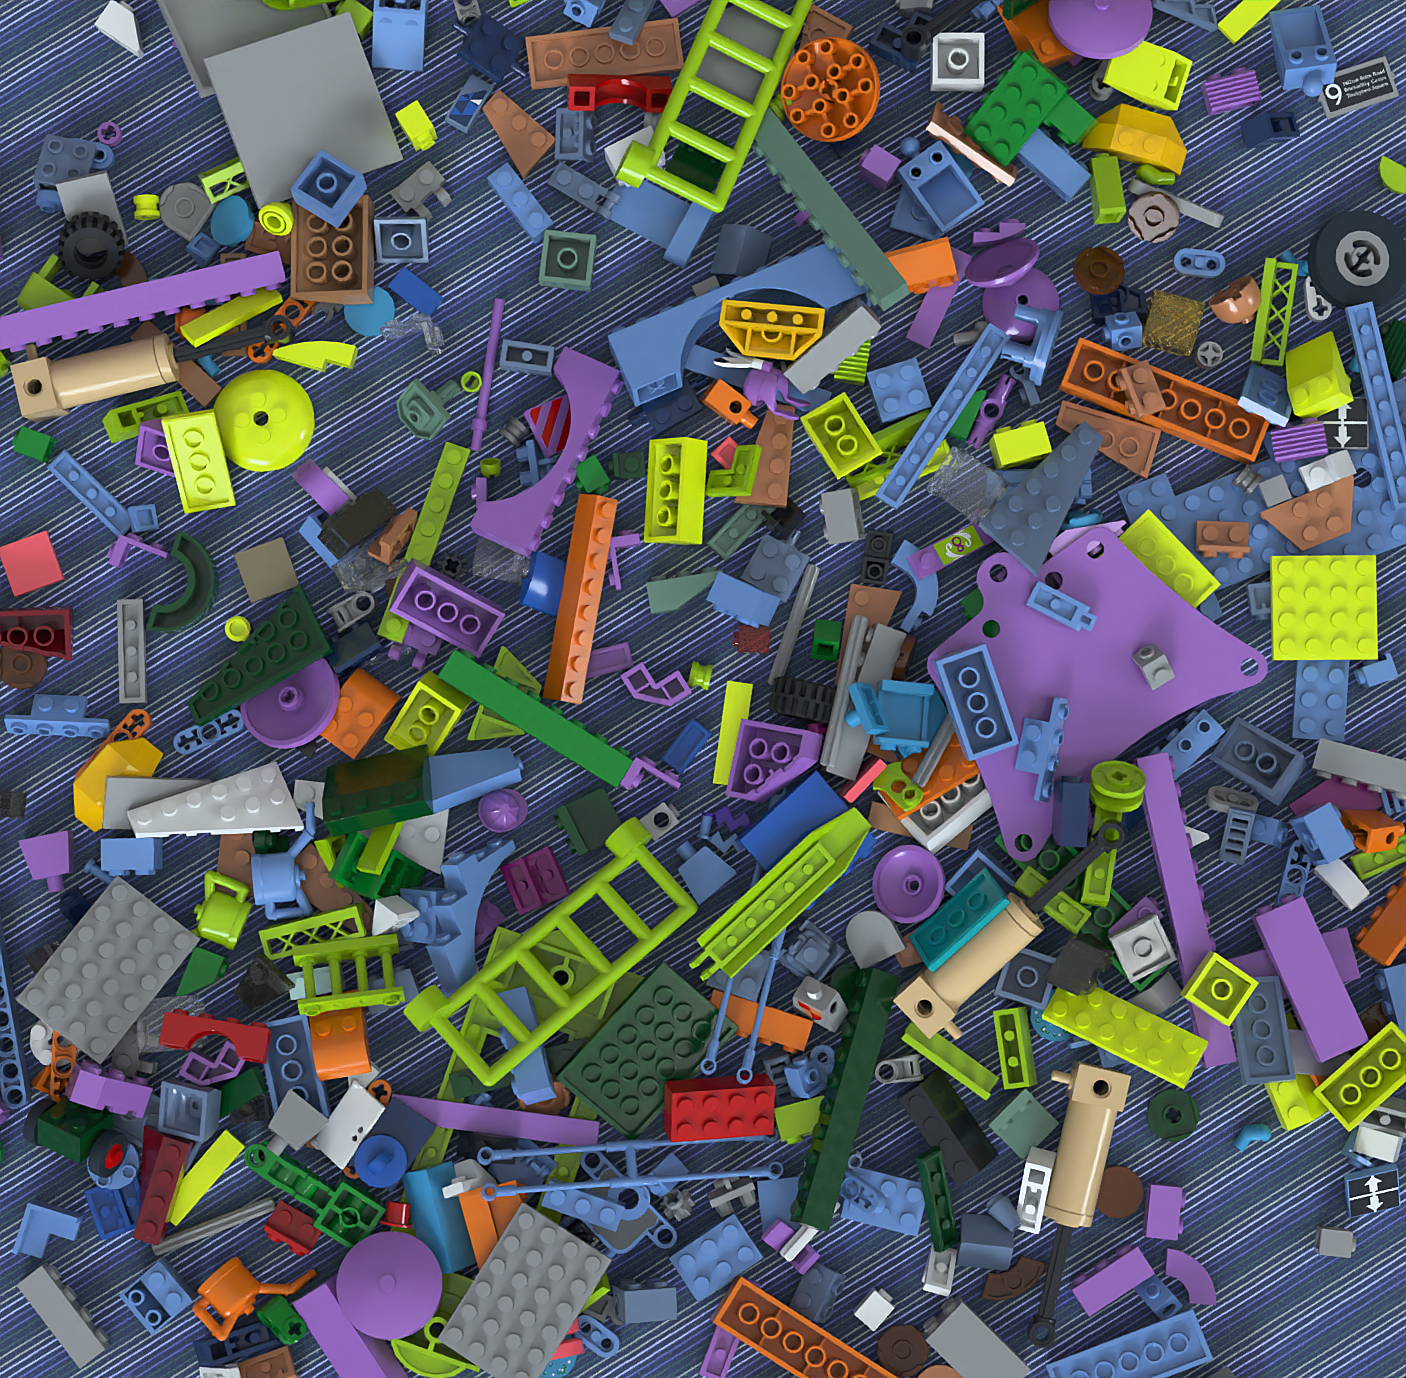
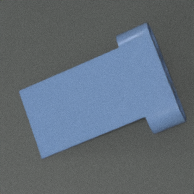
[609,179,715,269]

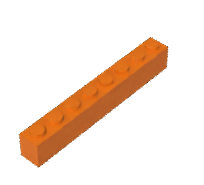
[543,494,618,704]

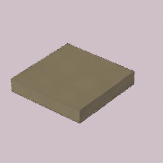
[234,537,300,603]

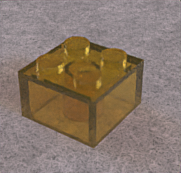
[1142,289,1206,358]

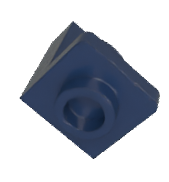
[58,887,92,926]

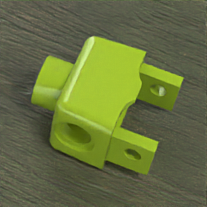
[17,253,104,345]

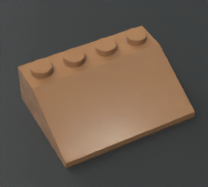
[290,195,375,305]

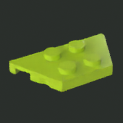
[467,646,543,741]

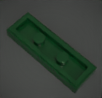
[218,1066,269,1120]

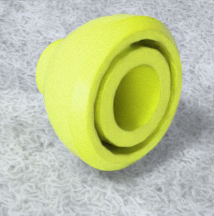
[258,201,294,236]

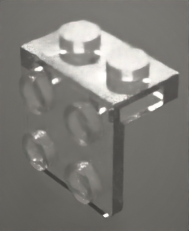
[380,313,445,356]
[472,535,533,585]
[331,539,409,594]

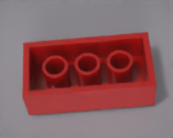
[664,1074,775,1143]

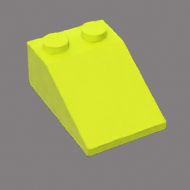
[1285,331,1354,419]
[800,392,883,479]
[384,670,472,757]

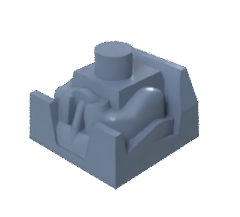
[777,917,846,982]
[158,1077,222,1143]

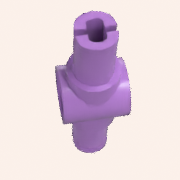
[965,374,1016,449]

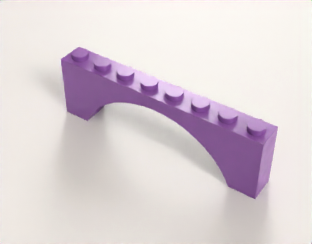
[470,347,624,558]

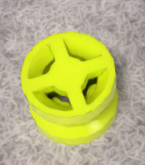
[133,194,160,220]

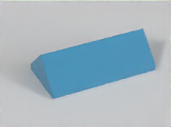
[402,1160,477,1274]

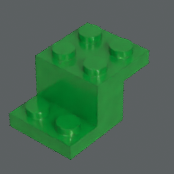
[328,832,426,902]

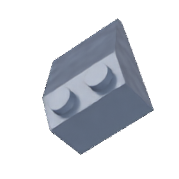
[1209,717,1308,806]

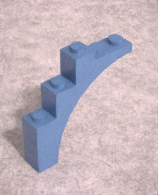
[426,838,516,999]

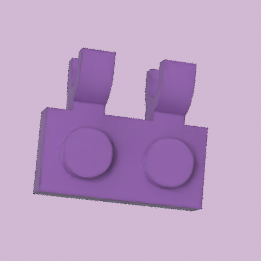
[387,622,444,671]

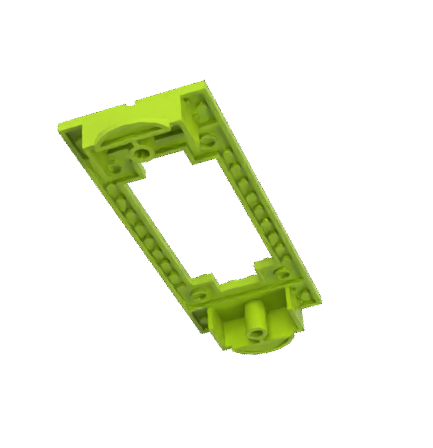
[389,926,645,1378]

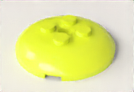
[213,369,315,472]

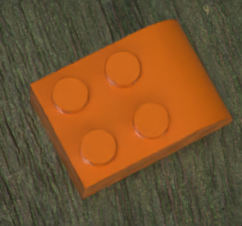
[319,667,403,760]
[309,989,372,1081]

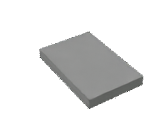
[56,170,129,255]

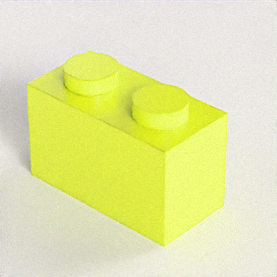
[395,100,438,152]

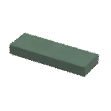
[707,504,777,562]

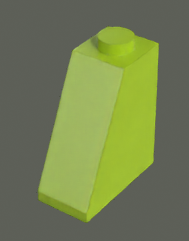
[1088,153,1126,224]

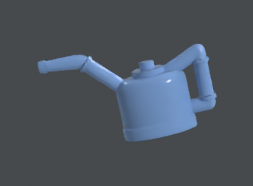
[251,801,316,921]

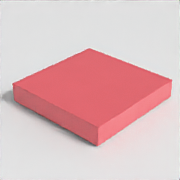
[0,531,65,597]
[837,756,886,803]

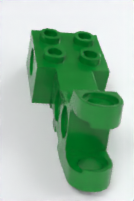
[244,1141,386,1250]

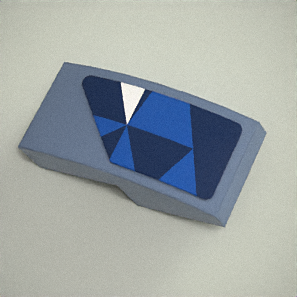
[445,74,494,134]

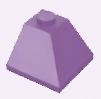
[135,418,176,478]

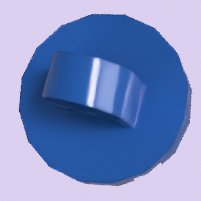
[354,1134,408,1188]

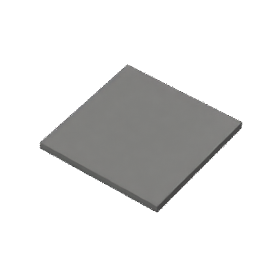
[156,0,332,98]
[203,12,403,210]

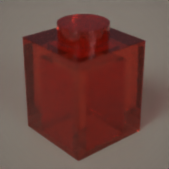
[733,626,770,655]

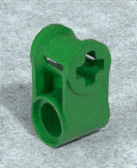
[257,1294,307,1345]

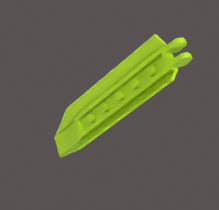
[689,807,871,981]

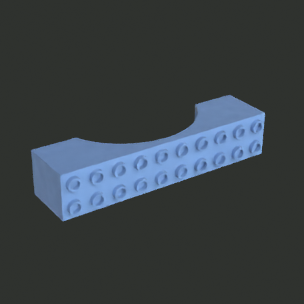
[608,243,871,407]

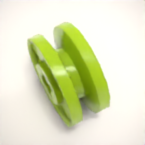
[1089,760,1146,813]

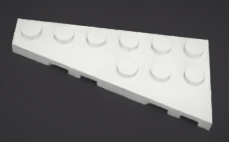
[127,762,304,838]
[293,780,450,875]

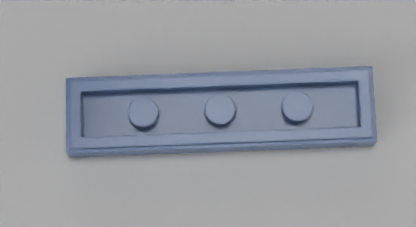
[46,449,131,537]

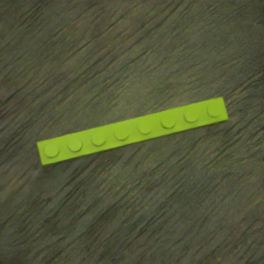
[377,442,471,644]

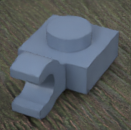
[1009,364,1040,409]

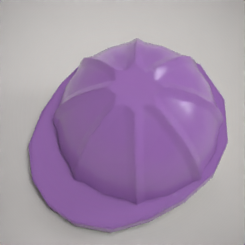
[477,788,528,833]

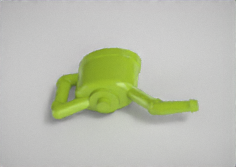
[190,870,253,951]

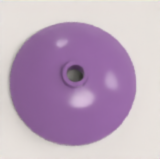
[965,238,1040,288]
[982,267,1059,343]
[872,845,945,923]

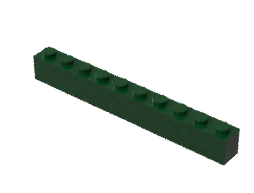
[790,968,900,1232]

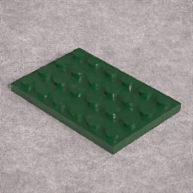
[555,960,739,1140]

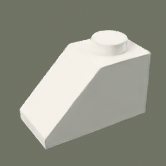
[95,0,144,59]

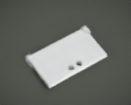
[310,1079,386,1170]

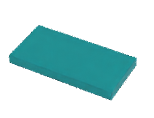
[909,868,1010,972]

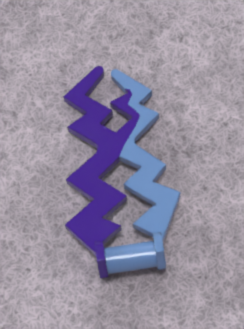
[697,806,751,853]

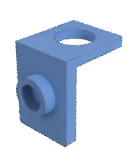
[1133,1274,1183,1320]

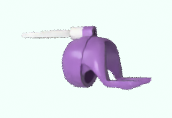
[714,345,811,420]

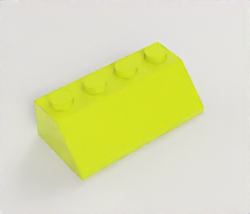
[644,437,708,545]
[1264,1012,1329,1131]
[1313,1021,1406,1132]

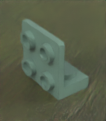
[986,1087,1059,1159]

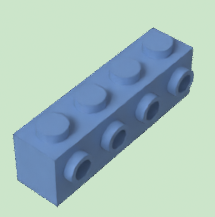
[1146,709,1226,781]

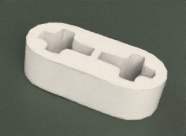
[1303,275,1332,322]

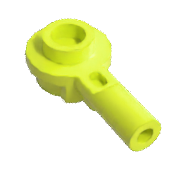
[225,616,251,642]

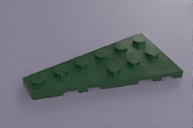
[187,584,333,727]

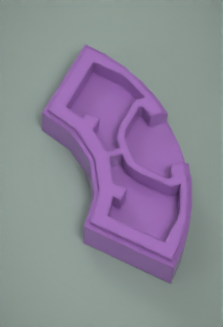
[1164,1247,1216,1305]

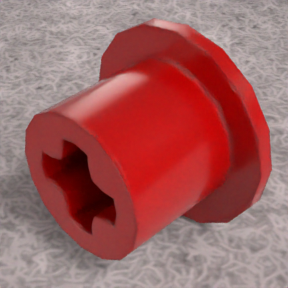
[379,1201,413,1228]

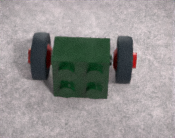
[23,1096,128,1178]

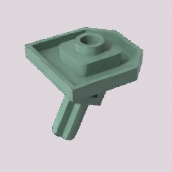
[396,378,460,440]

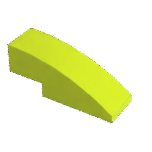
[272,341,358,372]

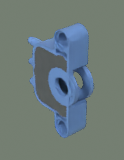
[559,1151,677,1258]

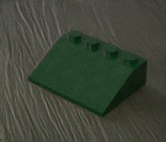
[322,744,434,837]

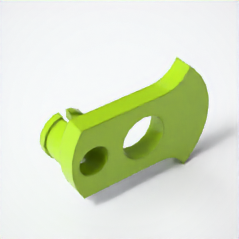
[873,762,924,812]

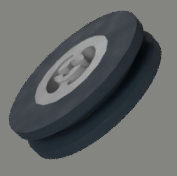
[1307,210,1406,310]

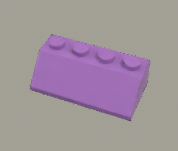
[389,558,505,658]

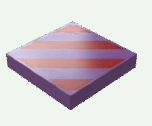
[523,394,571,458]

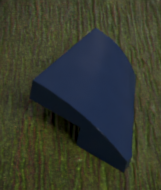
[1090,282,1148,325]

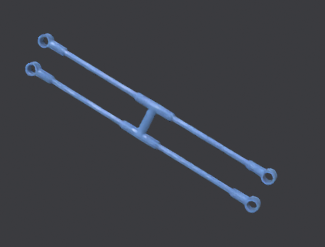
[700,787,786,1084]
[477,1127,783,1201]

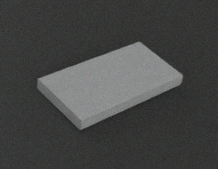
[102,775,212,830]

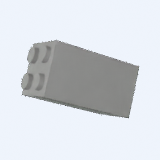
[922,1295,1031,1378]

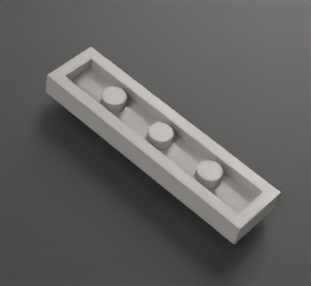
[117,599,147,704]

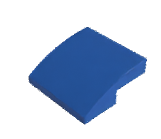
[519,551,567,618]
[83,1176,140,1241]

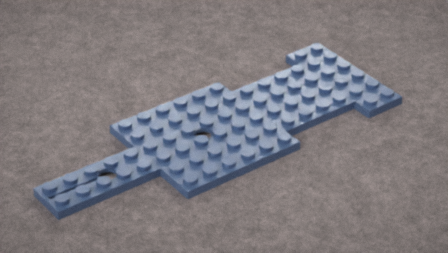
[1116,378,1406,621]

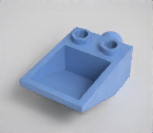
[372,0,429,72]
[1268,5,1337,97]
[895,137,985,234]

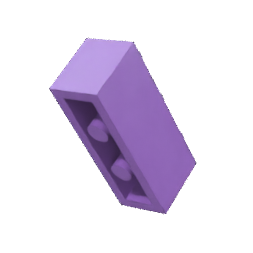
[1069,1243,1155,1317]

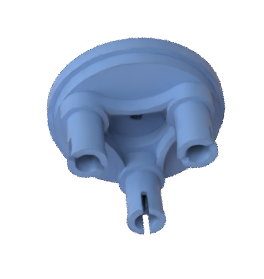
[1000,303,1064,386]

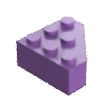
[725,719,823,804]
[65,1059,153,1118]

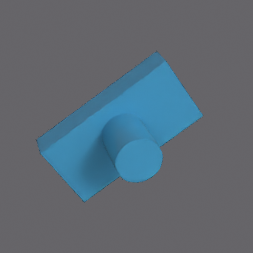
[845,682,889,735]

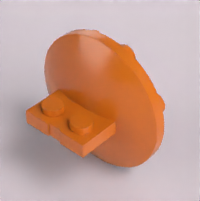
[781,37,880,142]

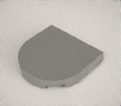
[159,182,221,242]
[846,909,908,969]

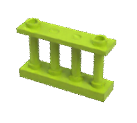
[292,933,405,1016]

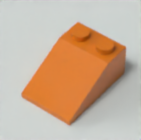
[997,0,1078,68]

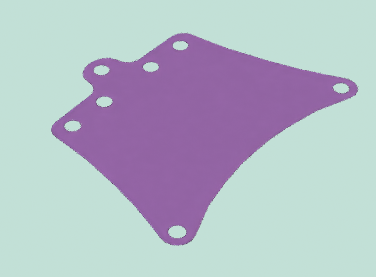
[927,527,1268,861]

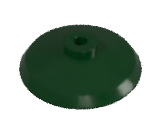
[830,963,861,1009]

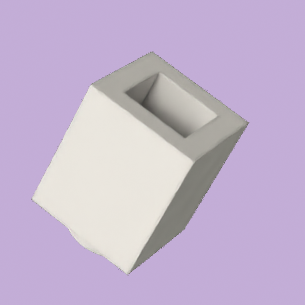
[853,1287,895,1331]

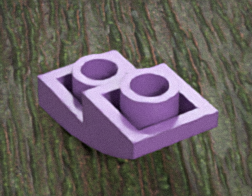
[971,219,1026,247]

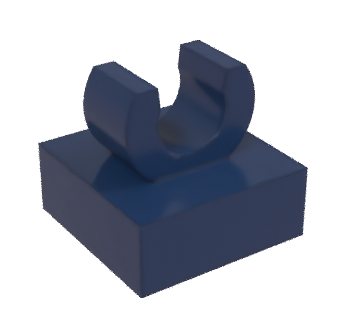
[828,135,861,159]

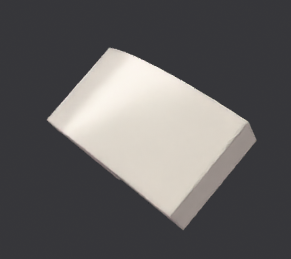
[1314,858,1370,911]

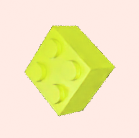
[988,419,1052,470]
[1179,951,1259,1027]

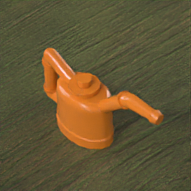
[192,1256,317,1341]

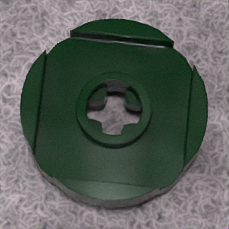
[1146,1088,1200,1142]

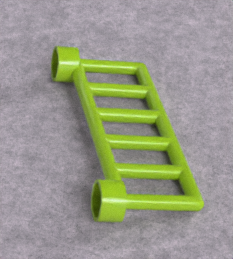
[615,0,814,213]
[403,817,698,1087]

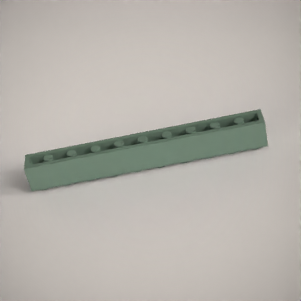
[737,106,909,311]

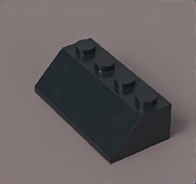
[897,1068,999,1187]

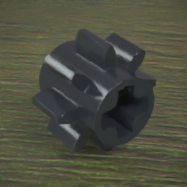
[437,551,469,582]

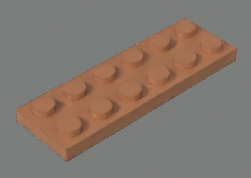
[525,18,684,90]

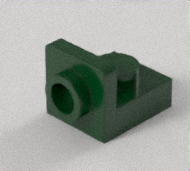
[608,451,646,480]
[253,830,290,854]

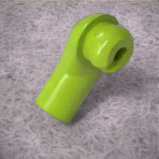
[1136,164,1175,185]

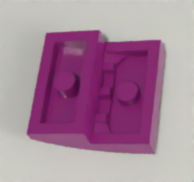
[500,846,571,915]

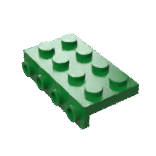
[963,48,1070,168]

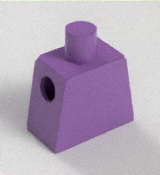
[19,830,74,893]

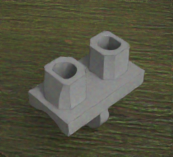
[707,1169,756,1217]

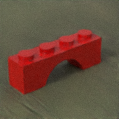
[566,74,673,113]
[159,1009,272,1064]

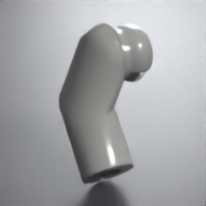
[954,321,988,346]

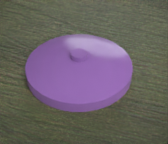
[1048,0,1153,59]
[240,658,340,749]
[336,1231,443,1340]

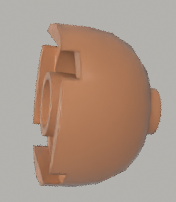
[1208,275,1261,324]

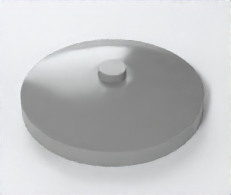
[696,6,795,104]

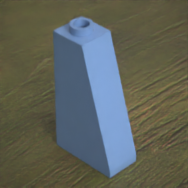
[429,747,524,814]

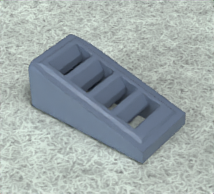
[1218,806,1256,865]
[761,1049,801,1108]

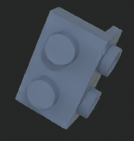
[789,1261,846,1323]

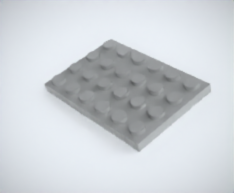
[16,875,200,1065]
[437,1202,613,1378]

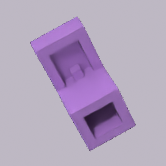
[292,458,349,516]

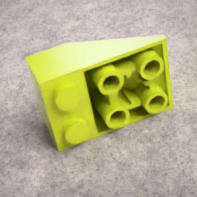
[1103,41,1193,110]

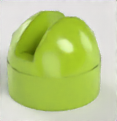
[460,371,482,392]
[480,458,501,479]

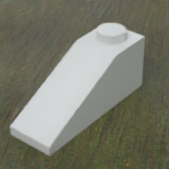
[1017,1146,1057,1234]

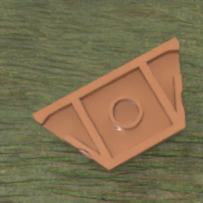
[1259,475,1354,552]

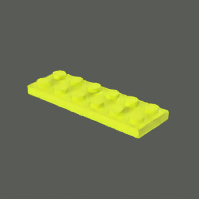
[1042,972,1208,1089]

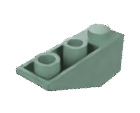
[646,567,723,615]

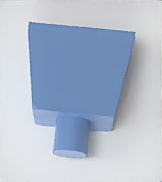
[676,840,737,905]

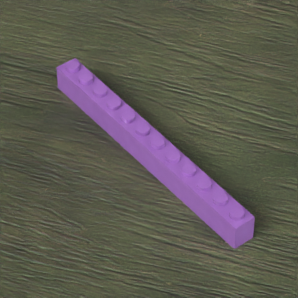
[0,250,286,353]
[1133,752,1237,1068]

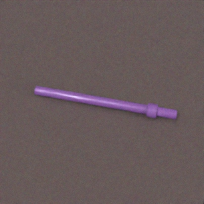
[470,299,505,452]

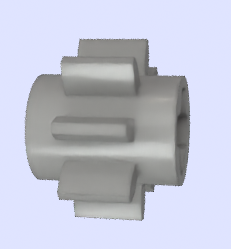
[660,1187,695,1221]

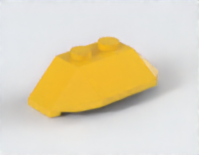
[1081,103,1187,176]
[719,299,826,361]
[73,737,163,832]

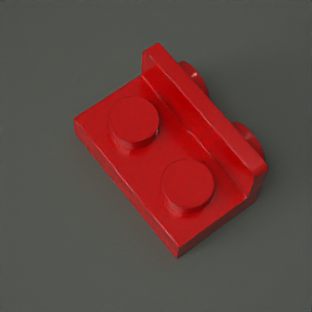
[263,1199,322,1256]

